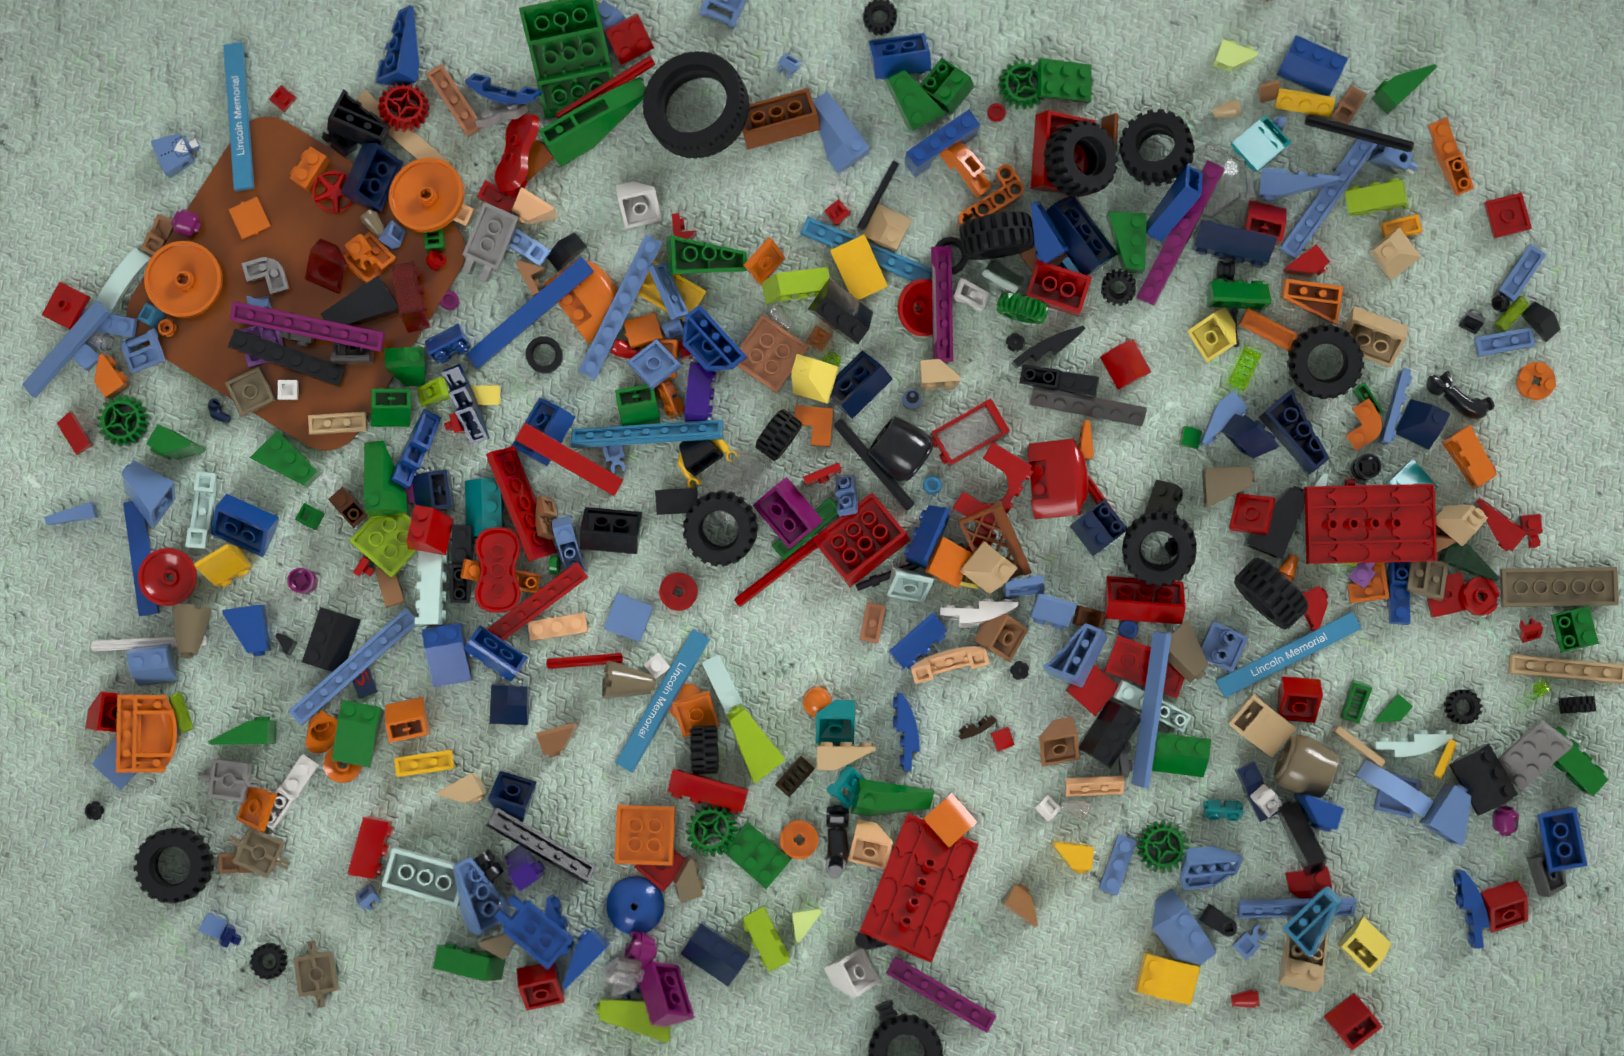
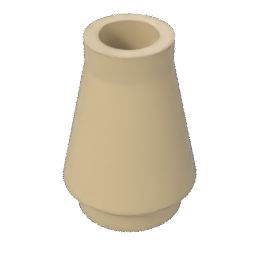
[1212,99,1241,119]

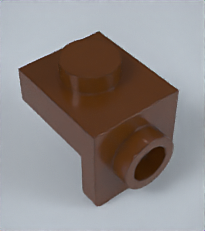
[1072,605,1105,629]

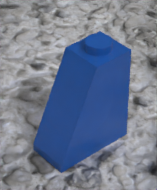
[222,604,271,657]

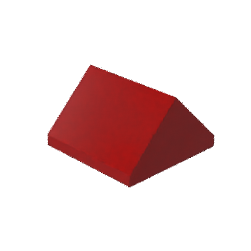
[1100,339,1151,390]

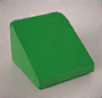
[1179,426,1202,450]
[295,503,325,530]

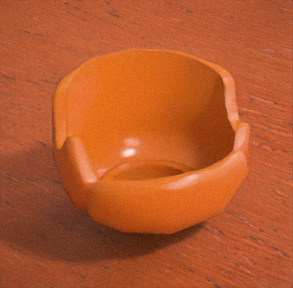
[803,686,831,718]

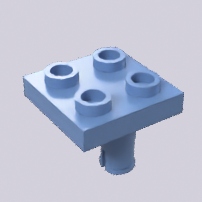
[1201,621,1248,673]

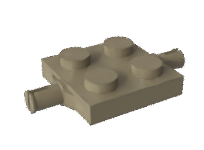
[226,826,291,878]
[293,940,339,1008]

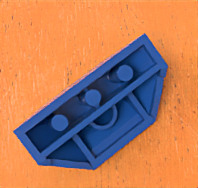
[683,304,747,371]

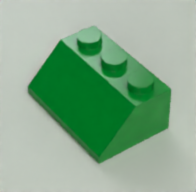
[1207,278,1271,310]
[146,424,206,460]
[1152,733,1211,777]

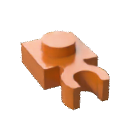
[345,234,377,270]

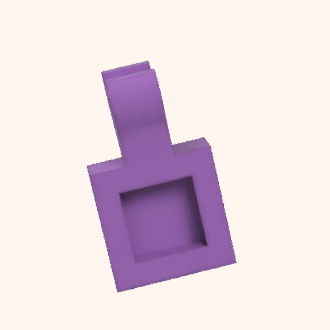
[1348,563,1375,589]

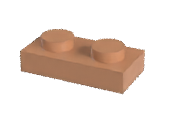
[859,602,886,644]

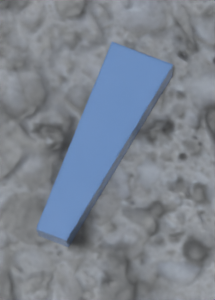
[44,502,98,525]

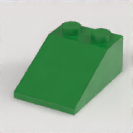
[1372,64,1438,115]
[332,700,384,768]
[209,717,276,745]

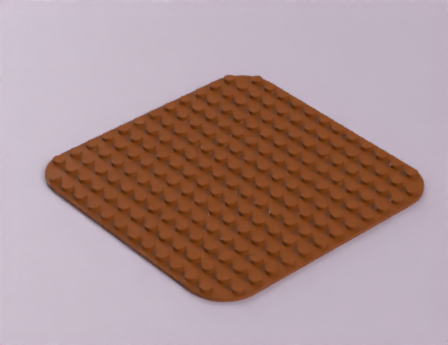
[127,117,466,451]

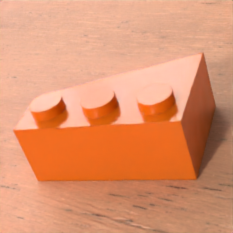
[1279,279,1343,325]
[1441,425,1497,489]

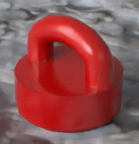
[426,250,446,271]

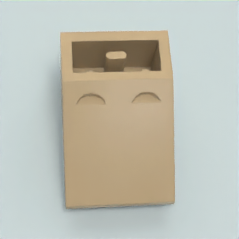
[1227,692,1297,758]
[817,742,876,770]
[1278,931,1328,993]

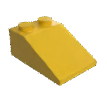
[194,544,253,588]
[1134,952,1200,1005]

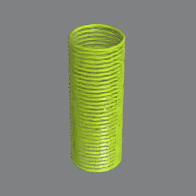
[1494,296,1530,332]
[169,692,194,733]

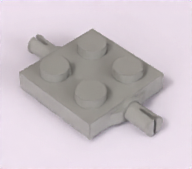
[197,759,261,802]

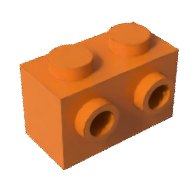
[290,146,331,193]

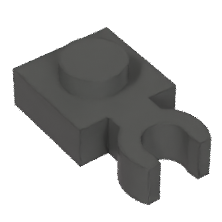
[279,331,316,347]

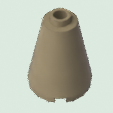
[172,604,212,659]
[602,661,656,699]

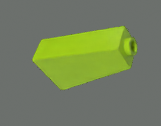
[726,704,786,784]
[596,998,670,1042]

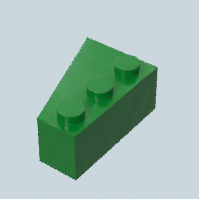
[884,70,946,131]
[1106,211,1147,274]
[249,431,321,487]
[433,942,506,982]

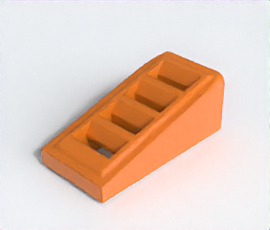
[1078,420,1094,460]

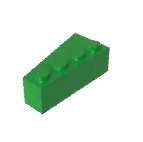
[666,235,747,275]

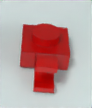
[1519,514,1543,548]

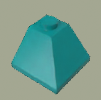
[815,700,855,744]

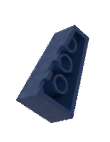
[1259,389,1329,474]

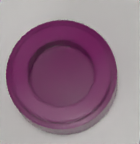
[440,291,459,311]

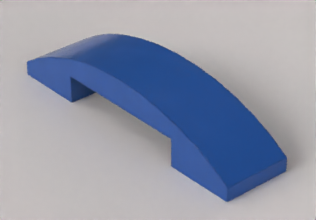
[465,73,542,104]

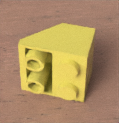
[1336,916,1392,974]

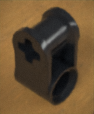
[1198,904,1237,937]

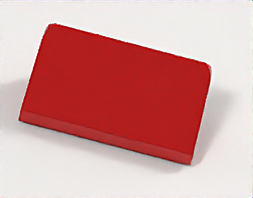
[57,412,93,455]

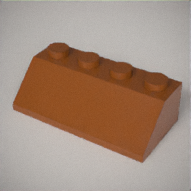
[742,88,820,150]

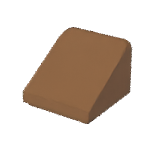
[1257,80,1279,103]

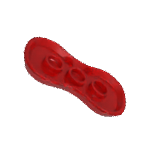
[494,114,540,192]
[475,527,521,613]

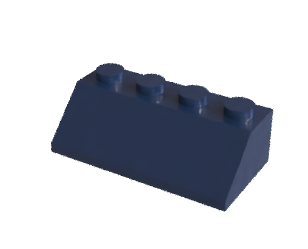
[1046,196,1118,275]
[1191,220,1277,268]

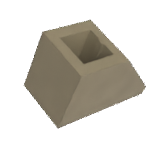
[673,855,705,903]

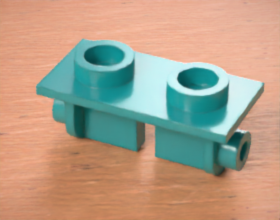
[1202,799,1244,821]

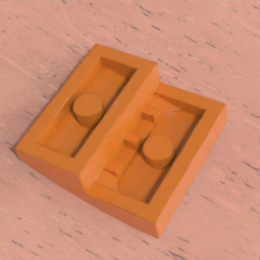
[341,231,396,284]
[923,793,978,847]

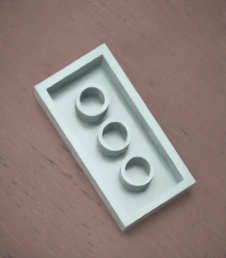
[382,847,460,907]

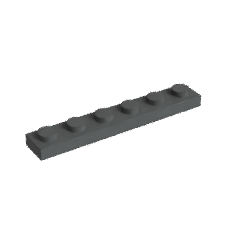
[1030,385,1147,427]

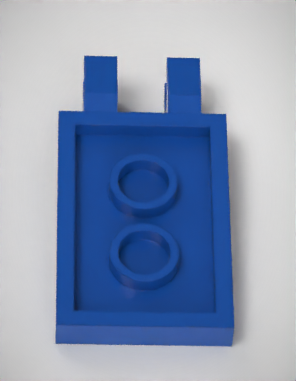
[494,894,574,969]

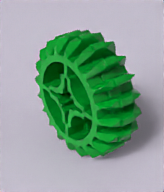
[998,59,1045,110]
[996,293,1048,324]
[96,395,150,447]
[686,805,738,857]
[1136,820,1189,873]

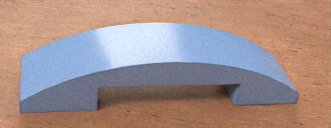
[509,228,551,266]
[1356,759,1434,818]

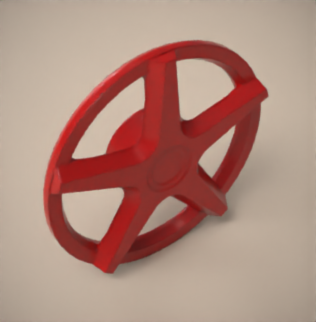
[312,171,353,213]

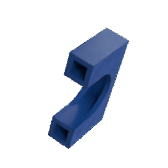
[904,109,980,178]

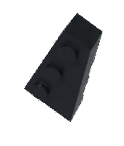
[327,89,389,147]

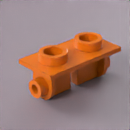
[655,379,685,420]

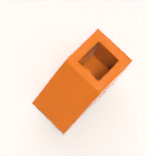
[94,353,129,399]

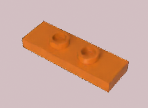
[1238,308,1298,352]

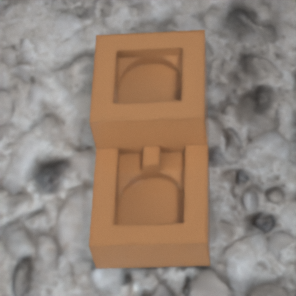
[1331,85,1367,125]
[141,214,173,255]
[536,496,557,540]
[375,568,405,608]
[218,853,253,873]

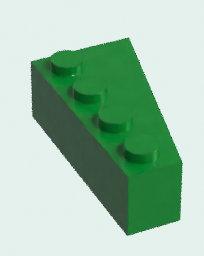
[1550,725,1609,797]

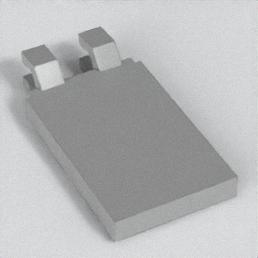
[462,202,520,282]

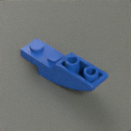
[1387,562,1410,625]
[893,693,920,771]
[1453,869,1490,949]

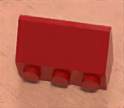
[1025,260,1092,317]
[347,815,394,879]

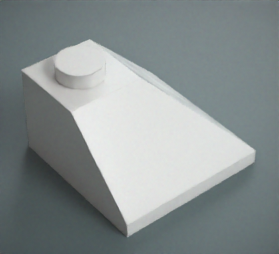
[615,181,662,229]
[824,948,880,998]

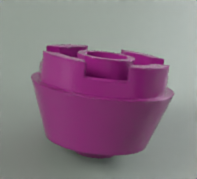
[624,931,657,970]

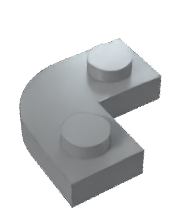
[475,104,528,127]
[241,257,290,295]

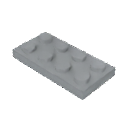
[1498,719,1573,790]

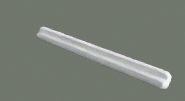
[91,635,207,651]

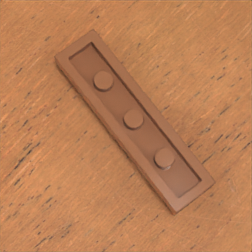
[426,64,484,137]

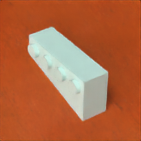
[415,551,448,626]

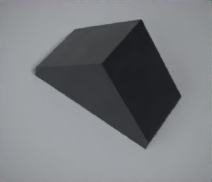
[547,232,587,271]
[1521,301,1561,342]

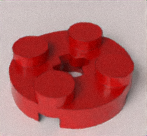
[659,572,698,611]
[1460,577,1499,616]

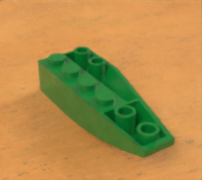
[539,77,646,167]

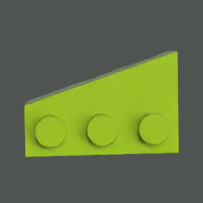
[1345,178,1409,216]
[761,267,830,305]
[741,905,791,972]

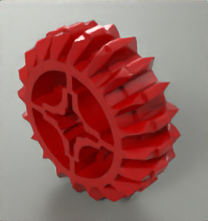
[378,82,430,133]

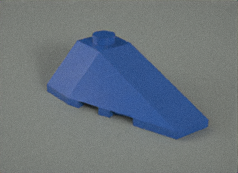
[376,5,419,86]

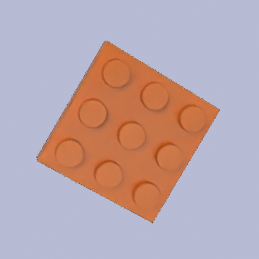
[614,805,676,866]

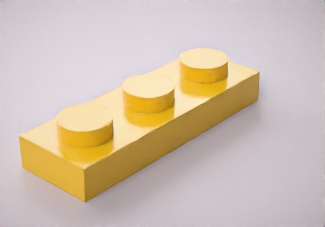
[1274,88,1335,117]
[394,750,455,777]

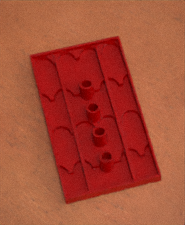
[1304,484,1437,564]
[859,813,979,963]

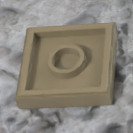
[225,366,277,418]

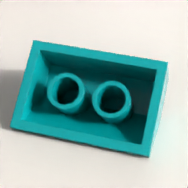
[465,478,505,538]

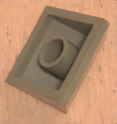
[478,933,516,960]

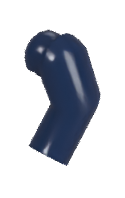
[208,398,231,424]

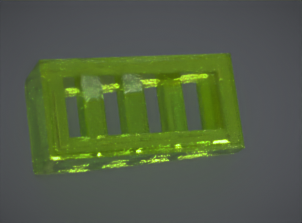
[1228,346,1262,390]

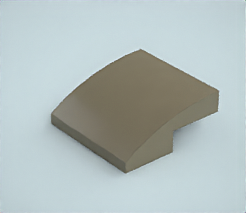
[1407,561,1448,601]

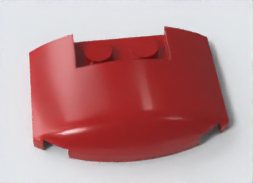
[1028,439,1088,519]

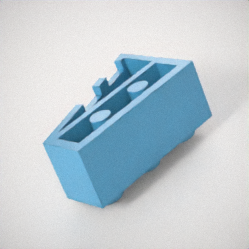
[1283,886,1342,958]

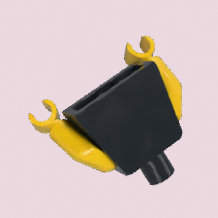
[678,439,739,488]

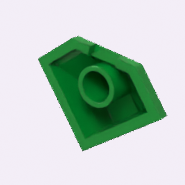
[384,347,425,386]

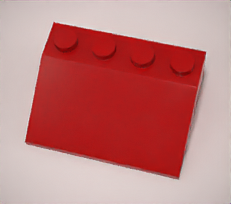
[1030,110,1095,195]
[812,492,910,588]

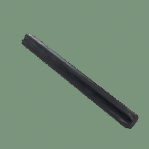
[1305,115,1414,152]
[834,419,915,510]

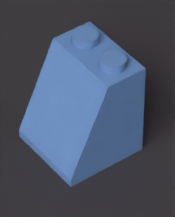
[122,460,176,528]
[1419,783,1471,846]

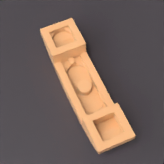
[911,646,990,684]

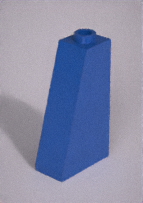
[1146,165,1203,242]

